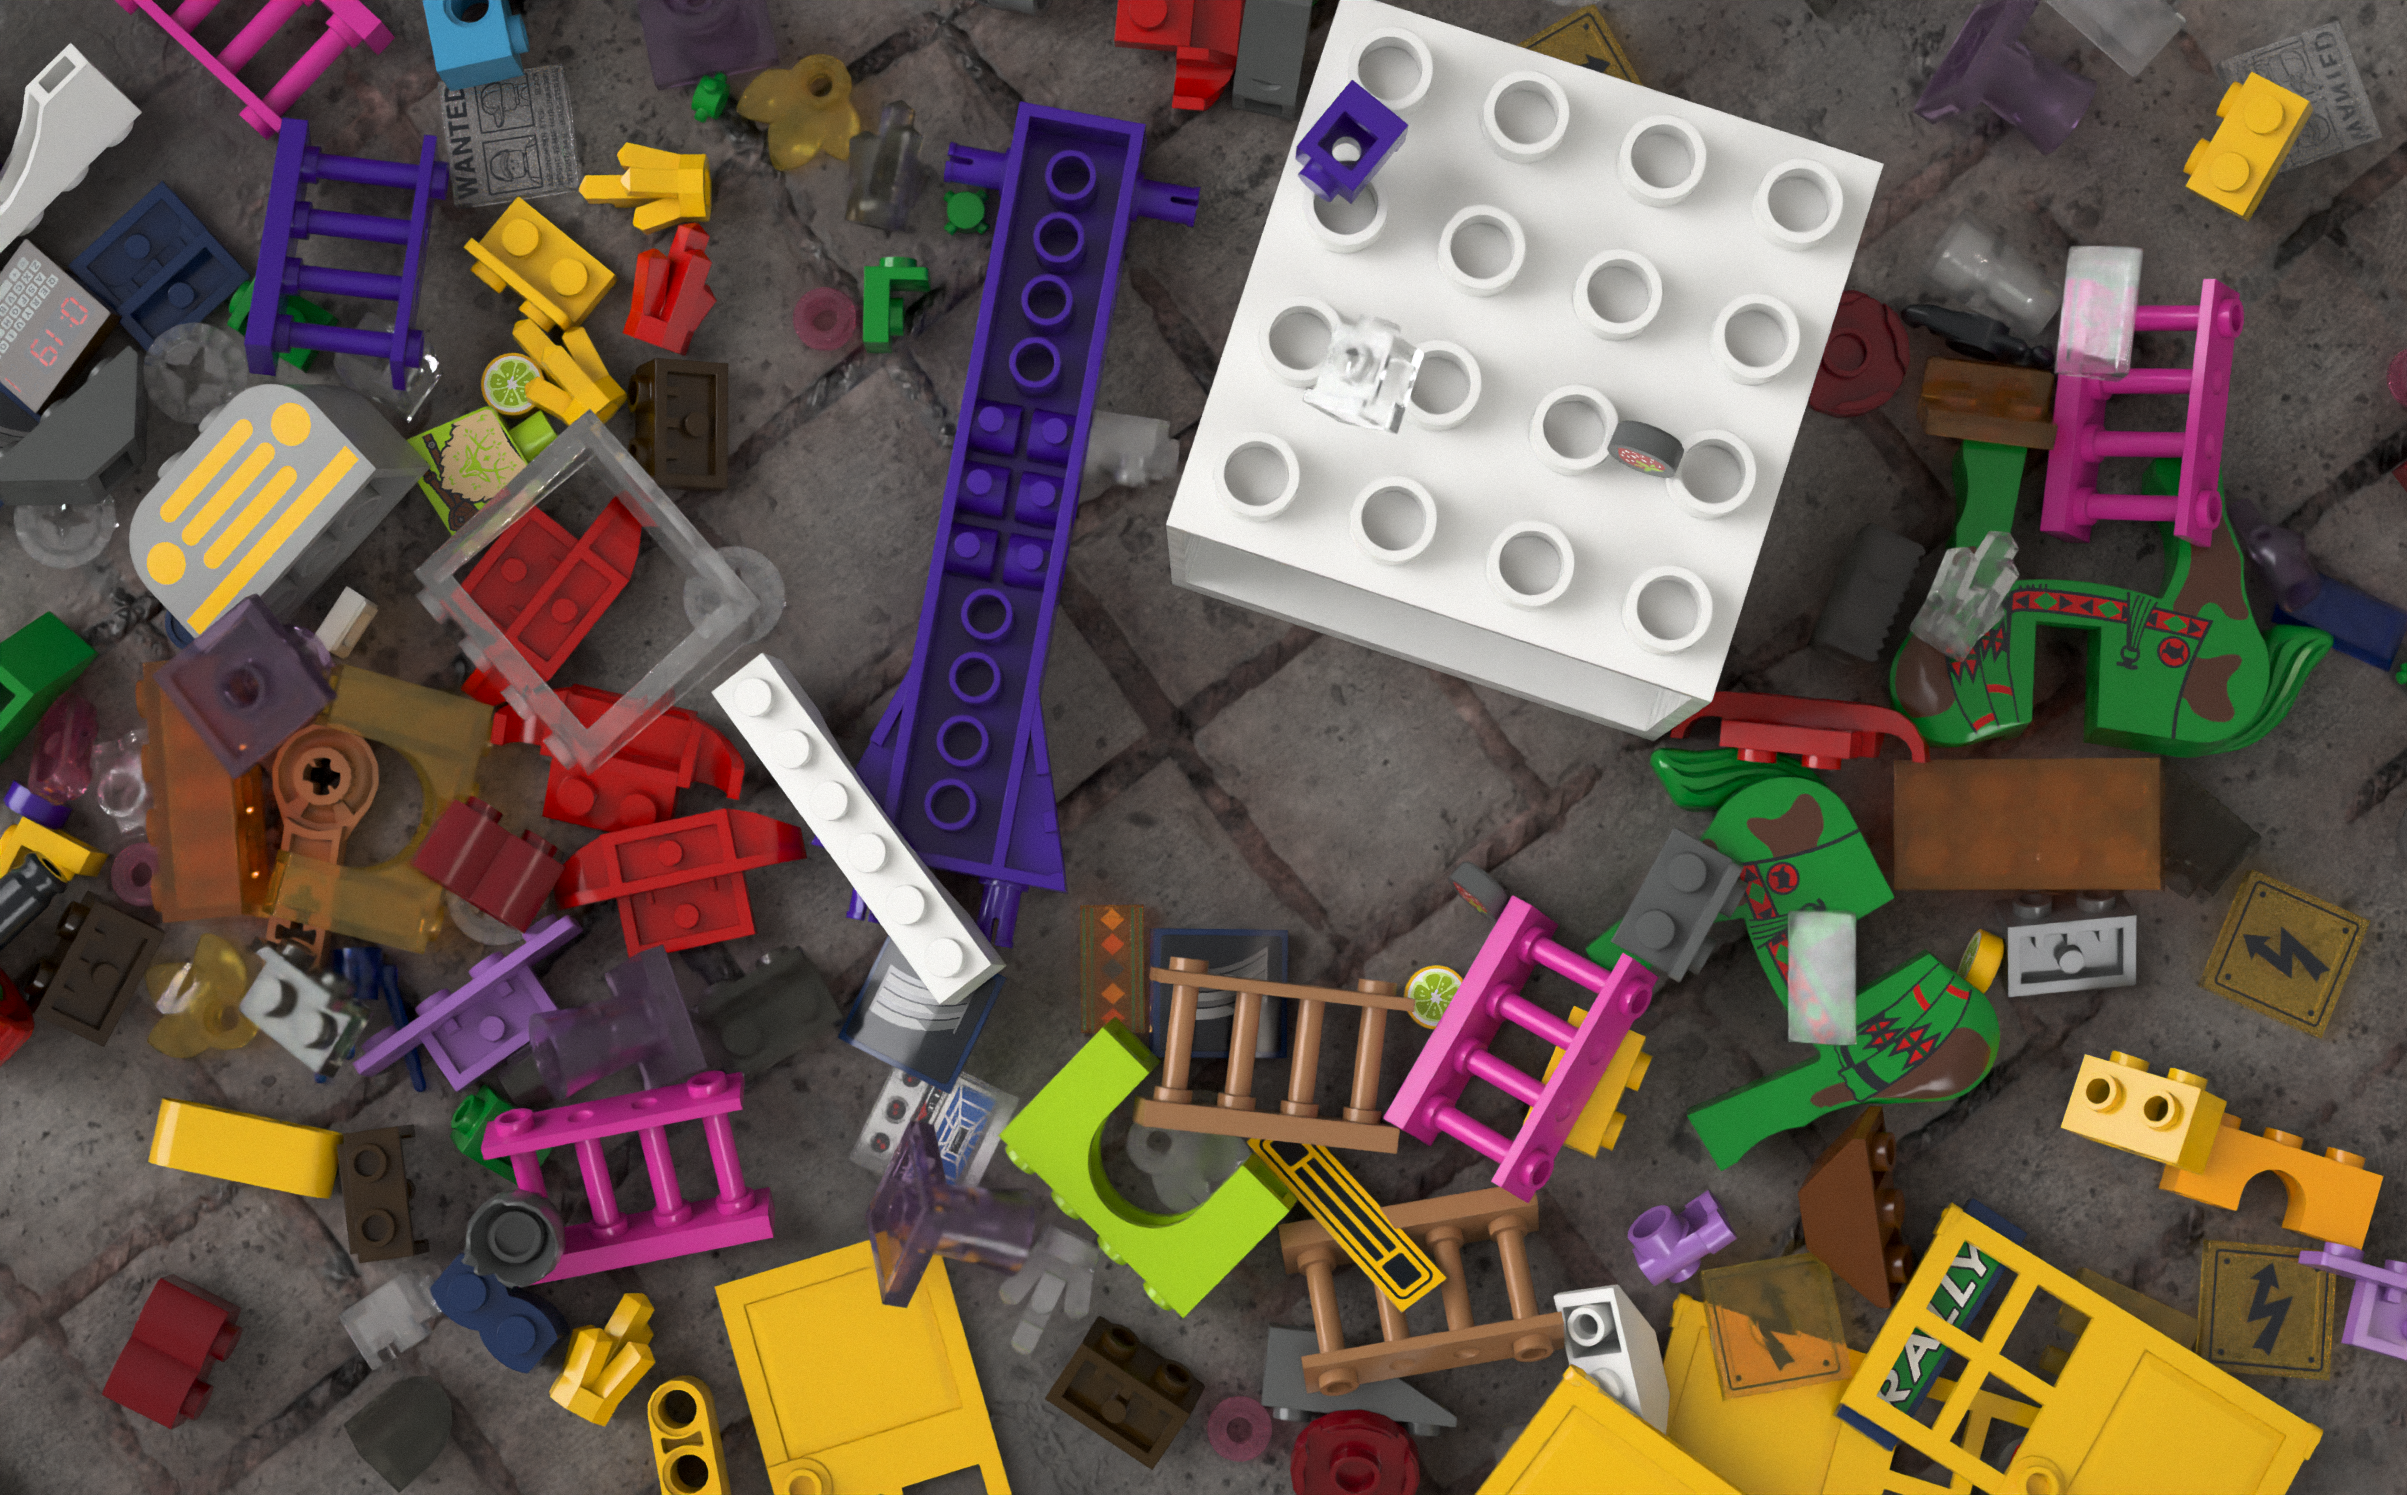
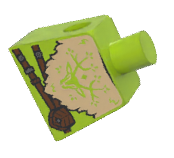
[406,406,562,555]

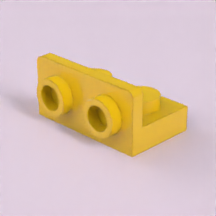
[464,196,619,334]

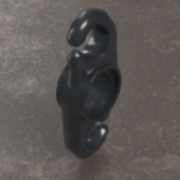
[1900,304,2055,370]

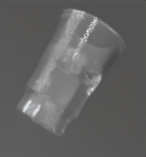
[1917,208,2065,340]

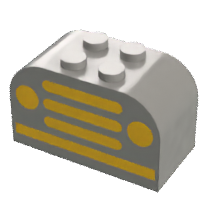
[129,384,431,653]

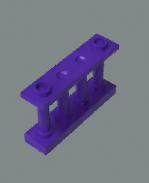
[244,117,450,391]

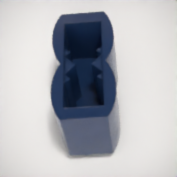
[430,1252,571,1374]

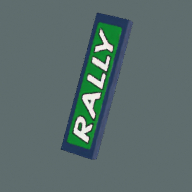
[1833,1198,2027,1452]

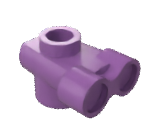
[1628,1189,1738,1286]

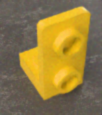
[0,816,109,881]

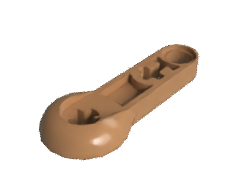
[262,723,379,995]

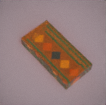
[1080,904,1145,1033]

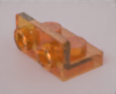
[1916,356,2058,450]

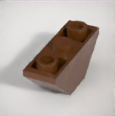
[1798,1106,1913,1309]

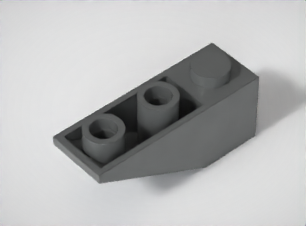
[1232,0,1313,121]
[1261,1323,1457,1436]

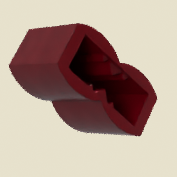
[408,795,566,934]
[102,1274,243,1429]

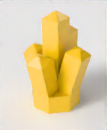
[579,142,712,235]
[512,318,627,440]
[549,1293,656,1426]

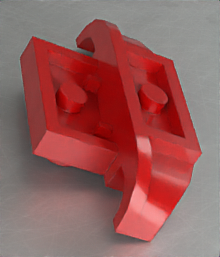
[1114,0,1246,111]
[449,492,644,709]
[490,683,745,832]
[1670,691,1931,770]
[553,808,807,961]

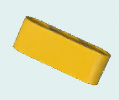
[148,1098,344,1199]
[648,1375,731,1495]

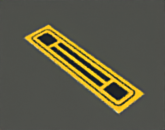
[1246,1138,1447,1313]

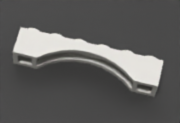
[0,43,142,253]
[711,653,1007,1005]

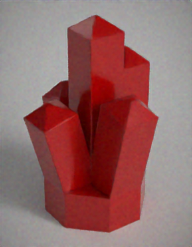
[622,222,717,356]

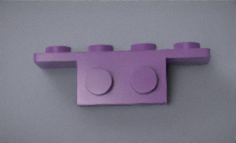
[353,914,583,1093]
[2298,1242,2407,1362]

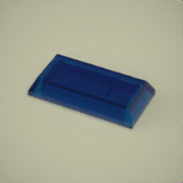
[2270,563,2407,672]

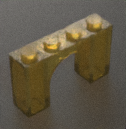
[261,663,494,955]

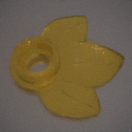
[737,54,861,172]
[144,933,261,1058]

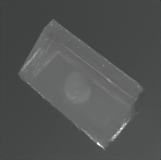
[2045,0,2187,77]
[2054,246,2143,382]
[1788,910,1856,1045]

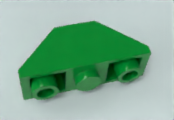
[0,611,99,765]

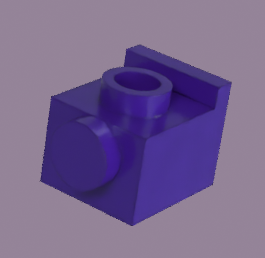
[1295,80,1409,204]

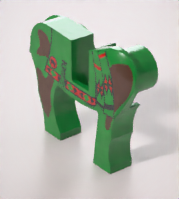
[1888,439,2334,758]
[1585,747,2000,1171]

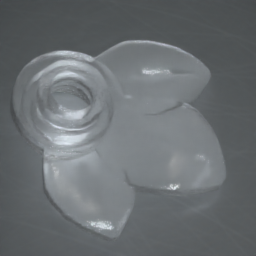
[1127,1089,1252,1213]

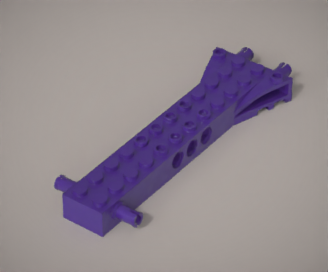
[811,101,1201,949]

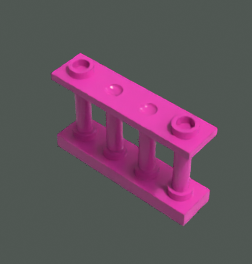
[114,0,395,141]
[2040,279,2244,547]
[1383,895,1659,1204]
[481,1070,775,1288]

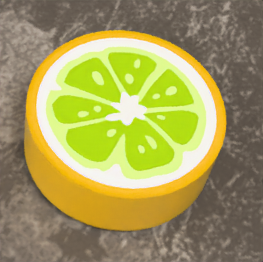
[481,353,547,419]
[1957,929,2005,994]
[1403,965,1463,1029]

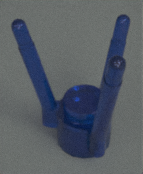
[314,947,426,1092]

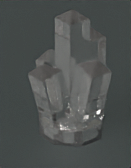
[1909,531,2020,663]
[999,1221,1104,1355]

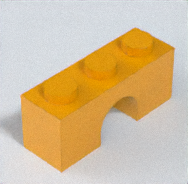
[2159,1113,2384,1250]

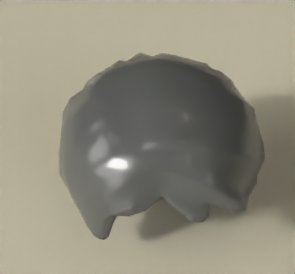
[461,1189,566,1288]

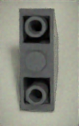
[0,346,149,505]

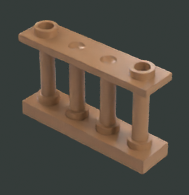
[1132,956,1415,1154]
[1278,1187,1564,1396]

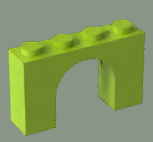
[998,1016,1298,1318]

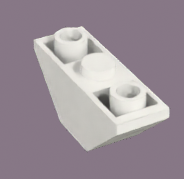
[1554,1284,1670,1435]

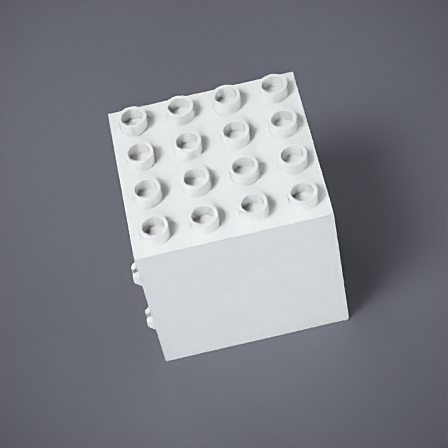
[1166,0,1884,741]

